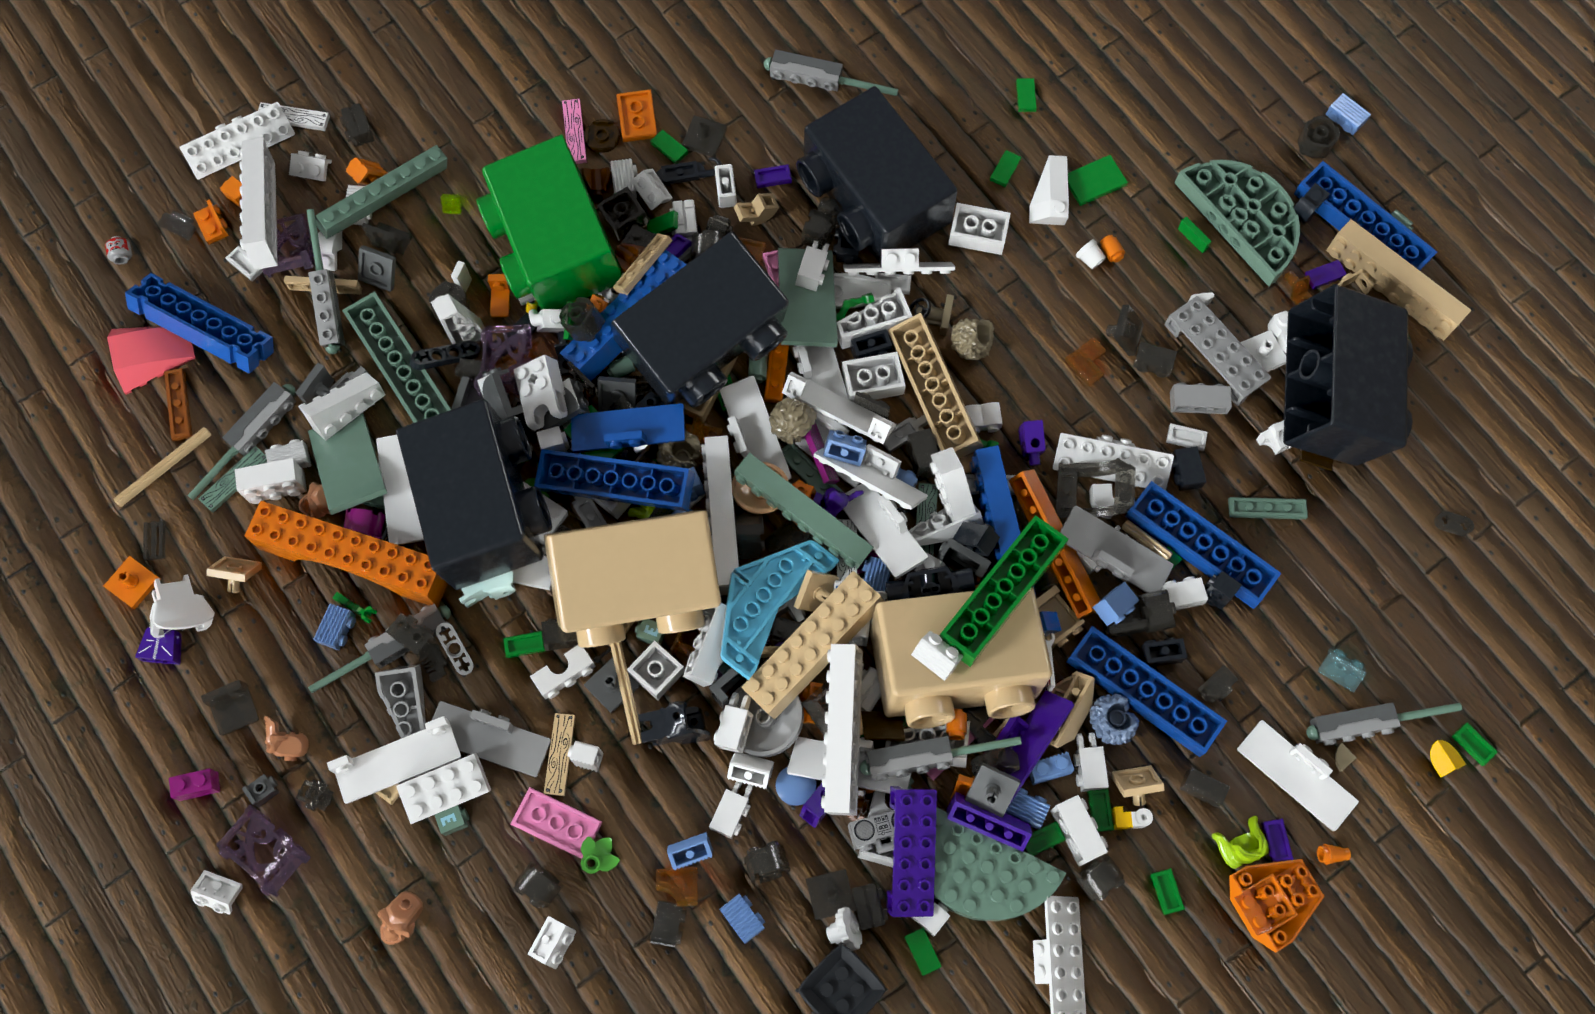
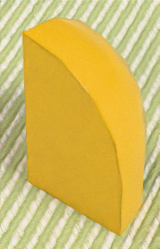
[1430,740,1467,777]

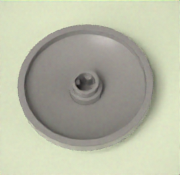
[728,682,804,757]

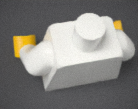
[526,301,583,333]

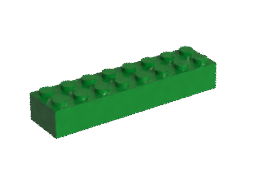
[939,515,1069,667]

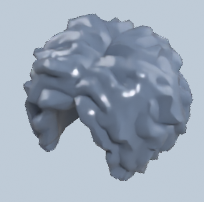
[1090,693,1139,745]

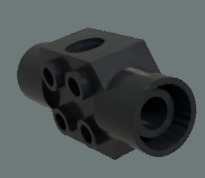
[885,565,976,601]

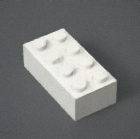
[396,753,491,824]

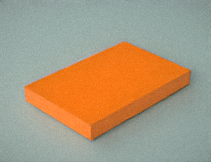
[616,89,657,142]

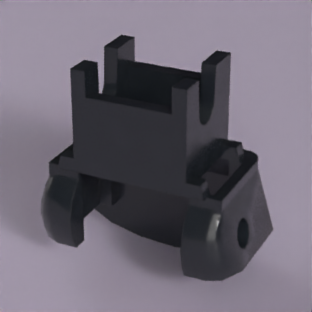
[638,701,712,746]

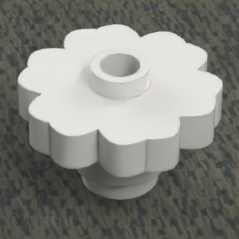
[826,907,862,951]

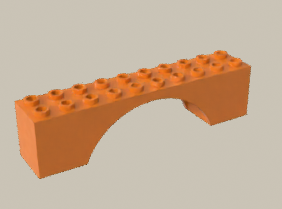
[244,501,448,607]

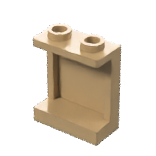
[1036,585,1085,649]

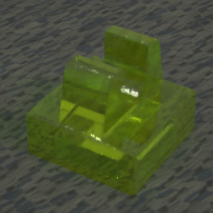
[441,194,462,214]

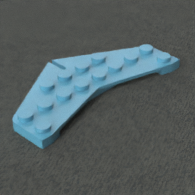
[720,540,840,680]

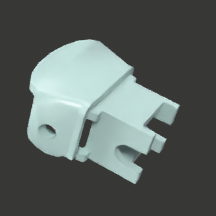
[459,571,516,608]

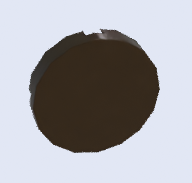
[584,119,620,153]

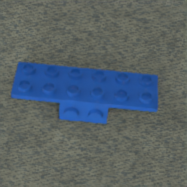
[571,403,685,452]

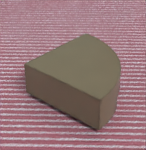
[1335,743,1356,772]

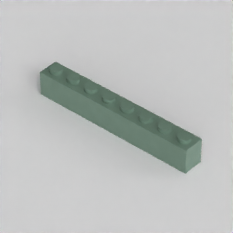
[315,145,448,239]
[734,452,874,569]

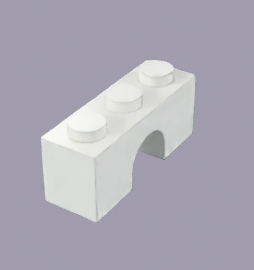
[530,645,596,700]

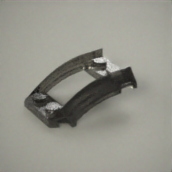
[1056,458,1136,518]

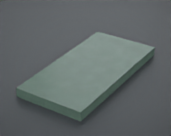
[777,248,838,347]
[308,413,387,515]

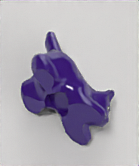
[822,487,864,518]

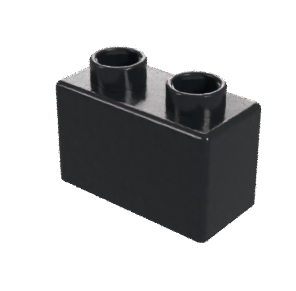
[796,86,957,263]
[611,231,789,408]
[1283,284,1413,466]
[396,399,552,590]

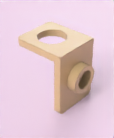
[1338,269,1373,295]

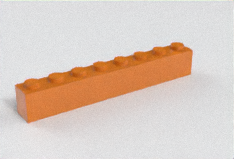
[1008,469,1100,619]

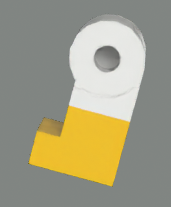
[1111,806,1153,830]

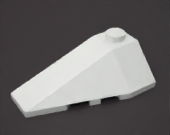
[1029,155,1069,225]
[909,505,984,546]

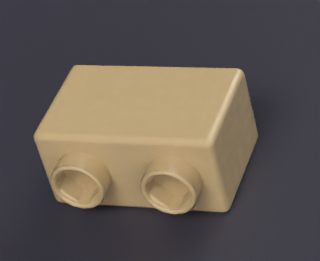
[544,510,721,648]
[869,587,1052,729]

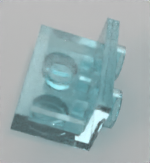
[1318,648,1367,692]

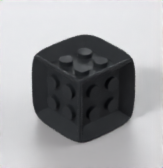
[795,942,888,1014]

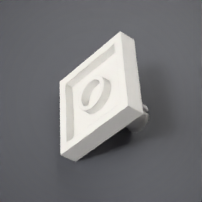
[1240,330,1286,372]

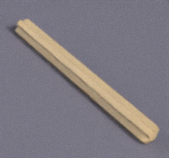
[114,427,211,507]
[610,642,642,745]

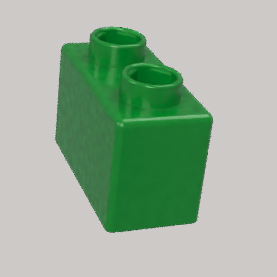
[476,134,623,310]

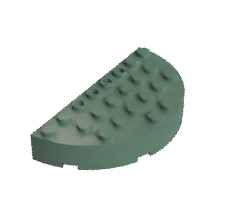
[1175,160,1300,286]
[934,807,1066,921]

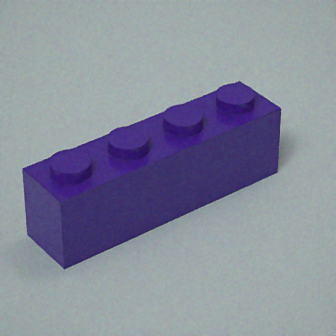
[947,791,1032,852]

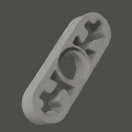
[436,622,474,675]

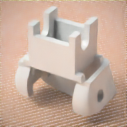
[150,574,215,638]

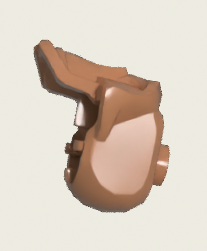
[298,482,339,519]
[264,716,309,761]
[377,891,423,945]

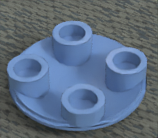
[776,767,816,806]

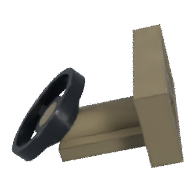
[909,294,954,336]

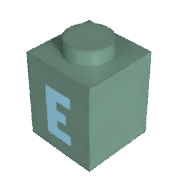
[635,619,665,646]
[435,805,469,836]

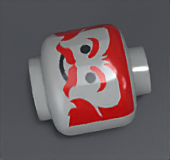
[105,236,132,265]

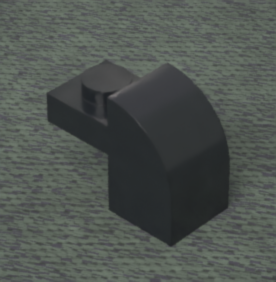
[1293,183,1330,225]

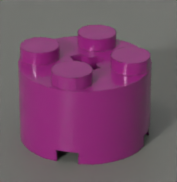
[344,508,386,539]

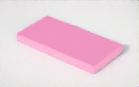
[511,787,603,859]

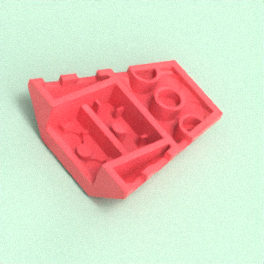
[107,326,196,395]

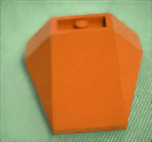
[1229,859,1325,953]

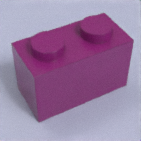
[169,768,220,801]

